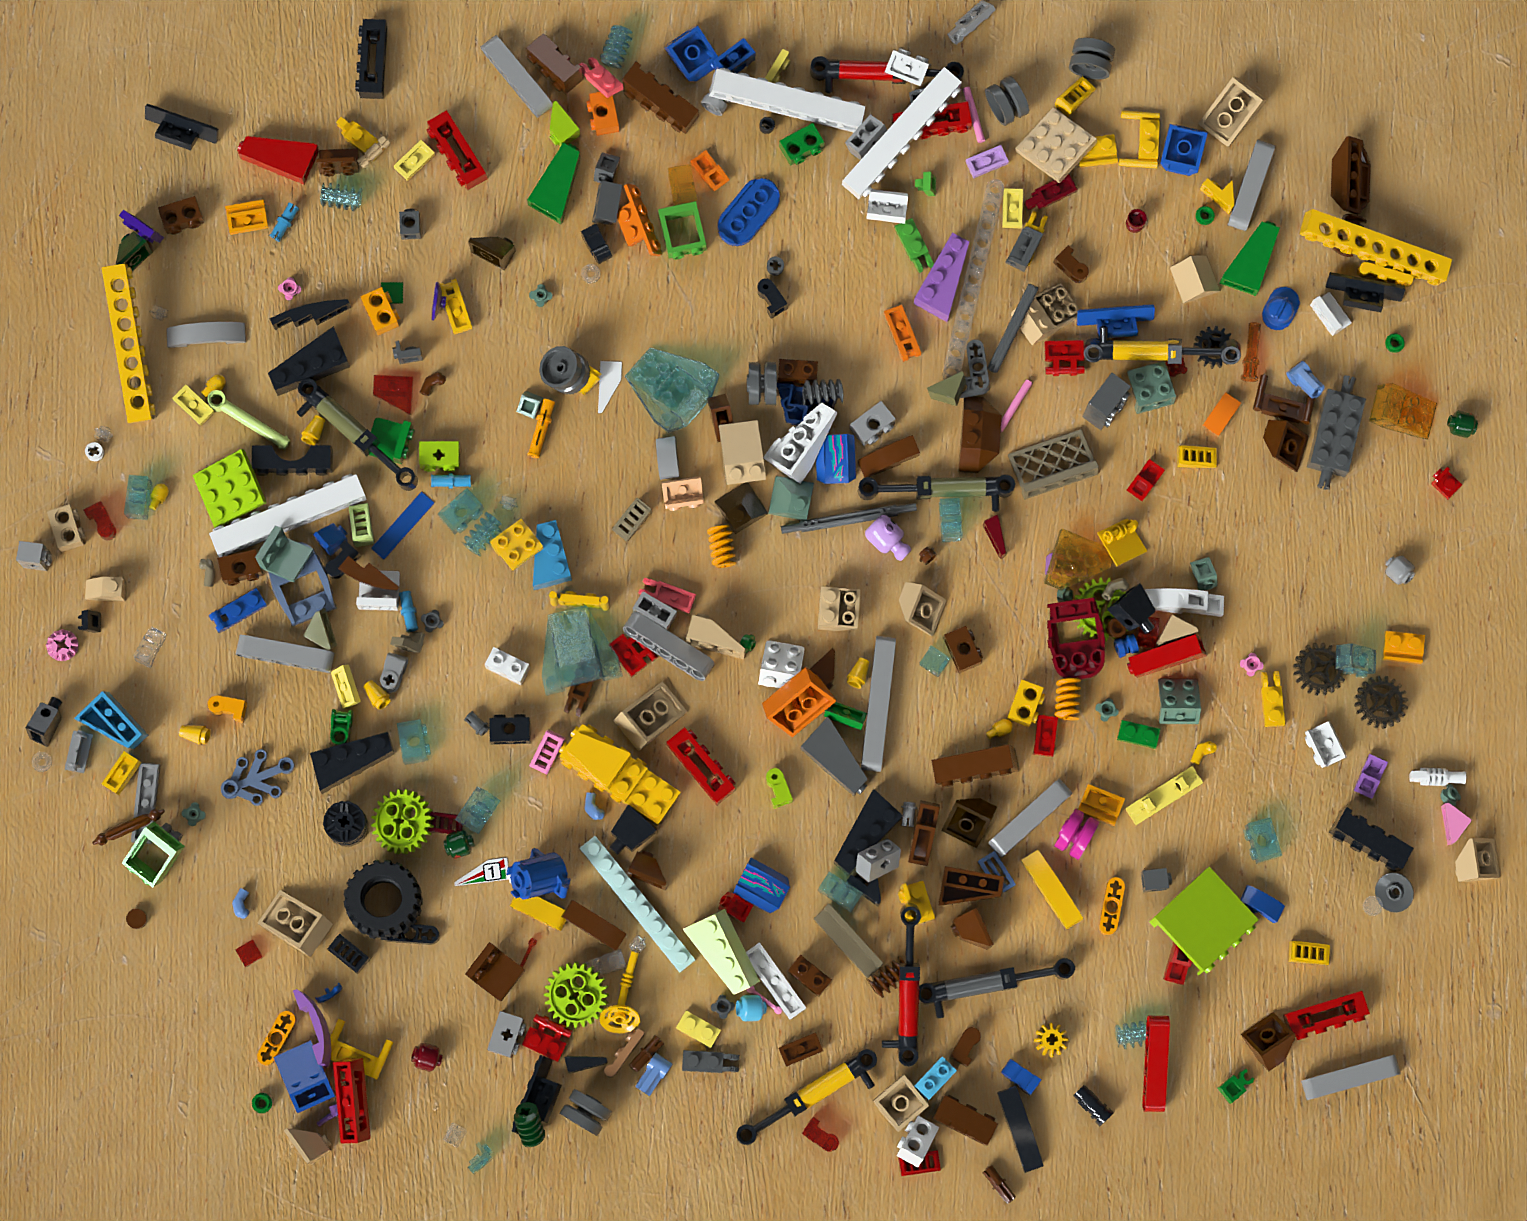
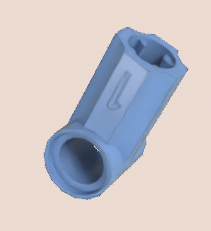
[1286,361,1325,398]
[635,1053,673,1096]

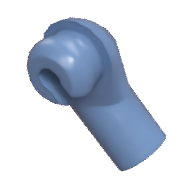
[585,792,605,820]
[232,888,249,919]

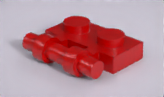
[1044,340,1085,376]
[607,634,658,678]
[522,1014,573,1062]

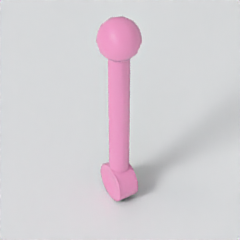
[747,986,782,1014]

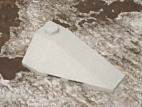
[763,403,837,484]

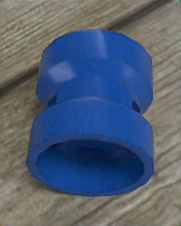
[1114,634,1139,658]

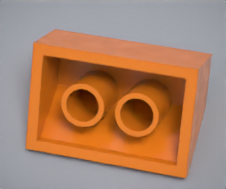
[762,667,836,737]

